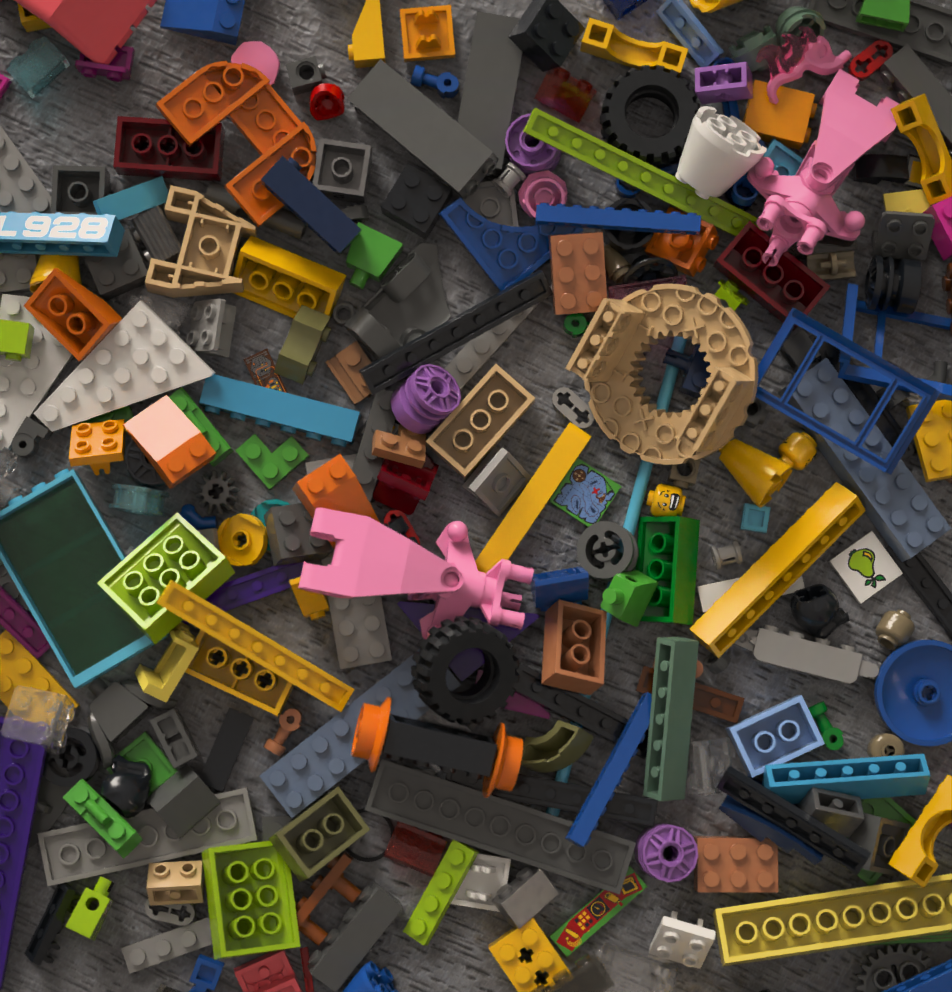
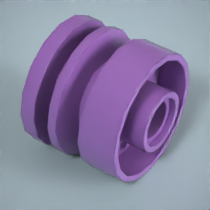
[505,113,562,177]
[390,364,461,434]
[634,823,698,882]

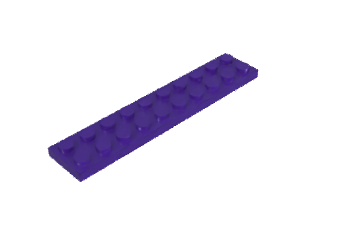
[0,716,51,990]

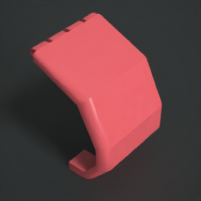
[0,0,157,65]

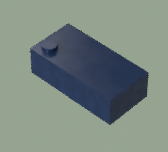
[261,156,361,256]

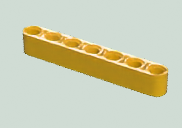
[475,422,592,574]

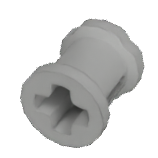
[492,162,526,197]
[711,541,743,570]

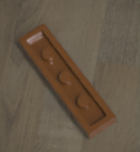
[635,666,745,724]

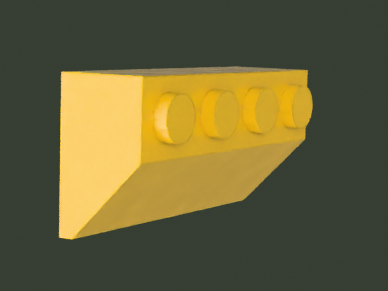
[233,235,346,318]

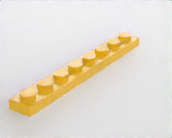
[157,580,355,712]

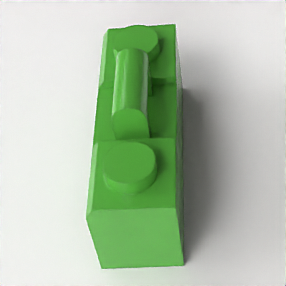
[169,387,234,467]
[63,779,143,859]

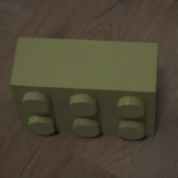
[268,786,370,882]

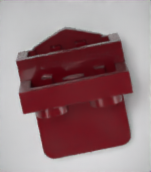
[373,453,439,515]

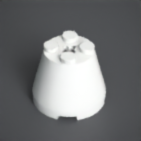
[675,106,767,200]

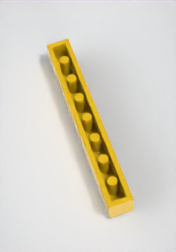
[689,482,866,658]

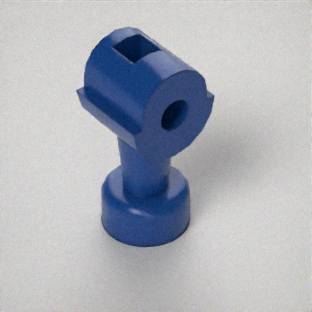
[410,65,459,99]

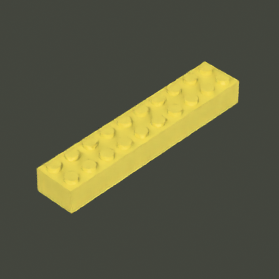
[713,874,952,967]

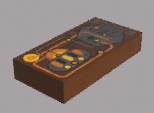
[243,349,288,393]

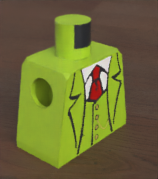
[65,876,114,941]

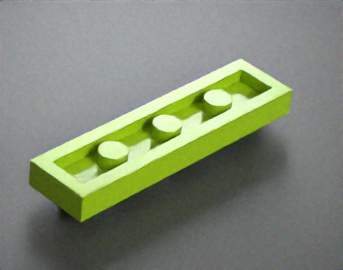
[403,840,479,946]

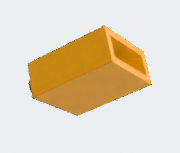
[743,80,817,150]

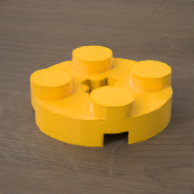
[217,513,268,567]

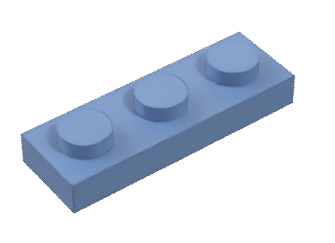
[656,0,724,67]

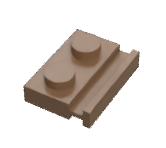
[325,341,372,406]

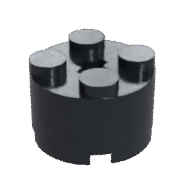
[602,198,654,256]

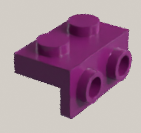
[75,46,135,82]

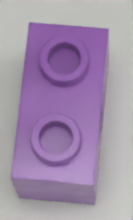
[695,62,753,104]

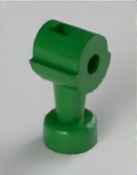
[563,313,590,338]
[808,701,844,750]

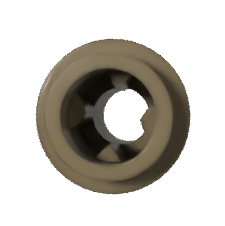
[604,244,631,284]

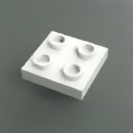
[451,853,511,912]
[649,911,716,969]

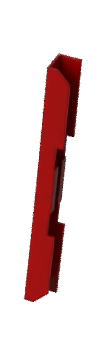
[300,947,314,992]

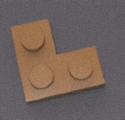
[372,424,426,469]

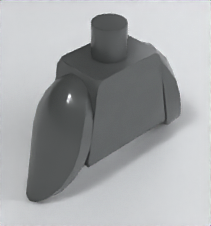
[88,677,178,769]

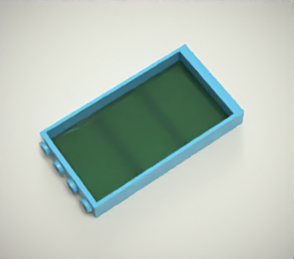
[0,468,170,689]

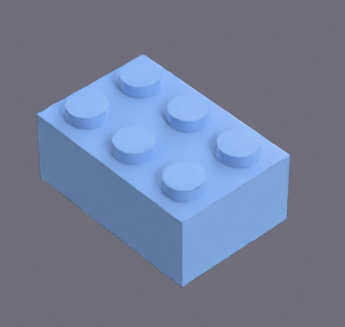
[725,695,825,778]

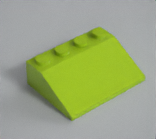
[97,512,235,645]
[201,841,301,960]

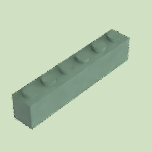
[643,637,699,801]

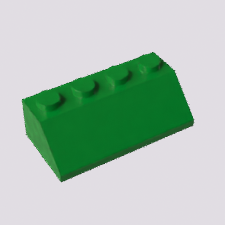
[636,516,700,625]

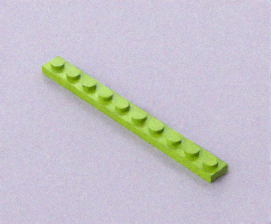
[523,108,762,237]

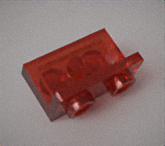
[534,67,597,123]
[383,821,447,877]

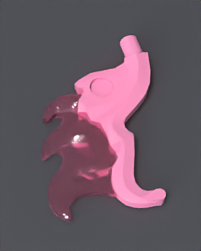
[756,26,852,104]

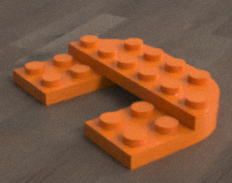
[155,61,317,227]

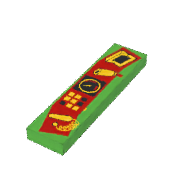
[549,866,647,957]

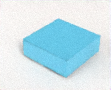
[740,503,771,534]

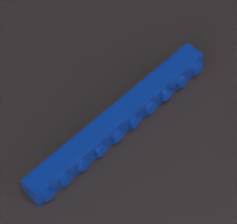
[535,203,701,235]
[565,692,652,847]

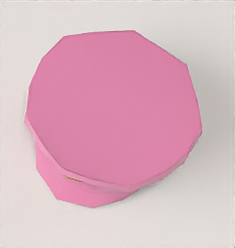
[231,41,280,85]
[518,170,568,218]

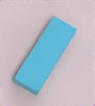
[92,176,168,220]

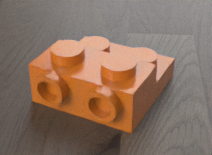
[645,206,719,277]

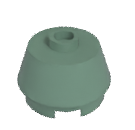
[775,6,827,58]
[728,25,779,72]

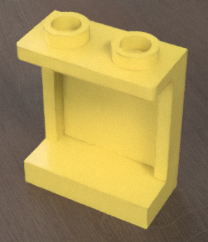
[135,622,199,702]

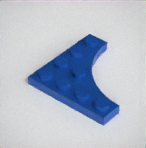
[439,197,583,292]

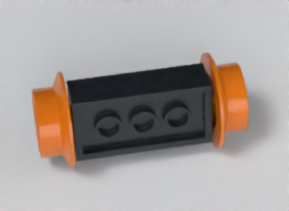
[351,697,523,798]

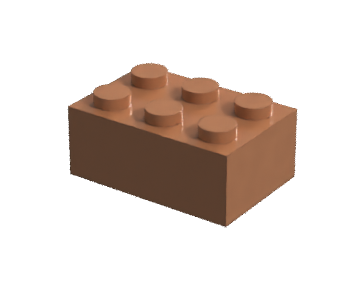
[549,231,607,315]
[541,599,607,695]
[694,836,778,893]

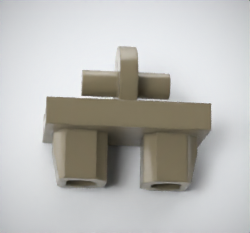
[806,251,856,281]

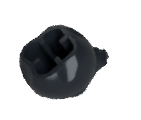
[790,584,849,639]
[100,754,152,819]

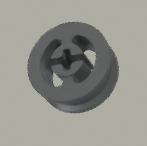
[577,521,639,582]

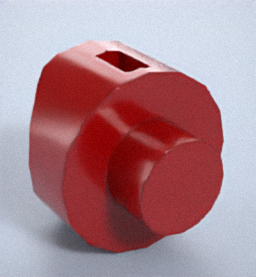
[310,83,345,121]

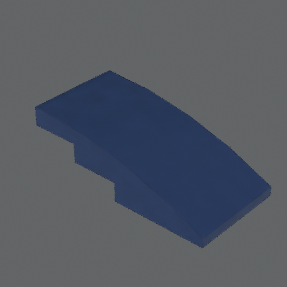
[719,777,824,865]

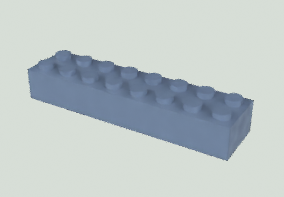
[778,358,952,562]
[259,648,461,818]

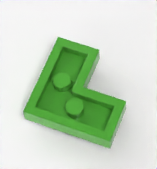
[235,434,309,490]

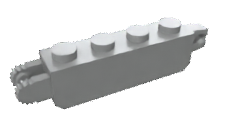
[734,625,880,684]

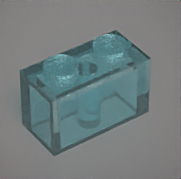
[6,35,70,99]

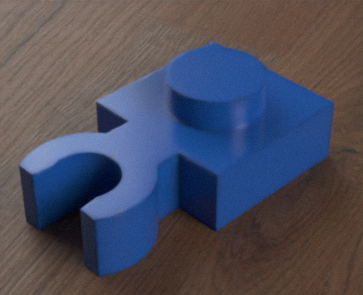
[189,954,225,992]

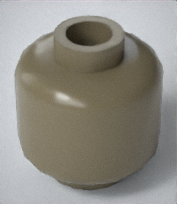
[875,610,915,650]
[867,733,905,758]

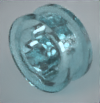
[108,484,170,518]

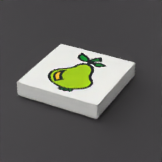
[828,531,903,604]

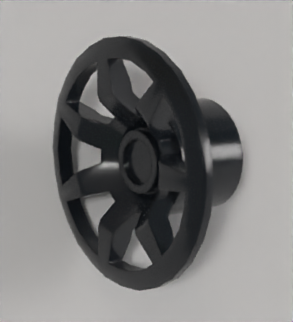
[622,254,678,295]

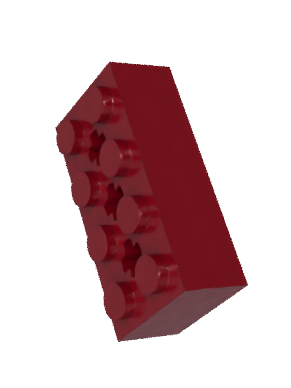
[113,116,225,182]

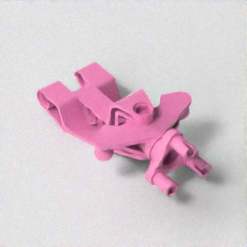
[747,69,899,266]
[298,508,534,639]

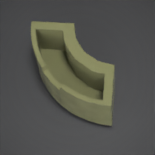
[274,305,332,385]
[521,720,594,773]

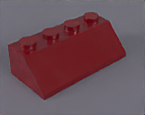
[713,221,831,331]

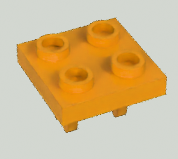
[400,5,455,62]
[69,419,126,475]

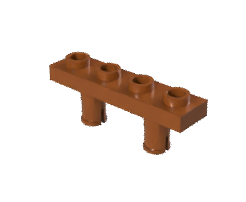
[296,852,362,946]

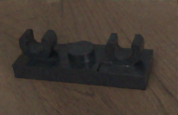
[24,883,82,965]

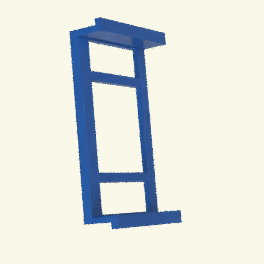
[837,283,952,401]
[755,308,941,475]

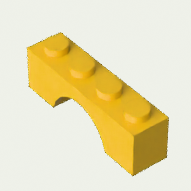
[580,18,688,79]
[891,93,952,205]
[888,775,952,888]

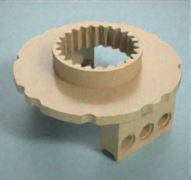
[566,284,758,465]

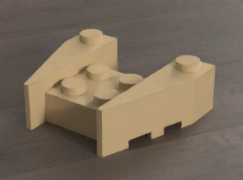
[145,185,257,298]

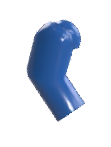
[180,504,217,530]

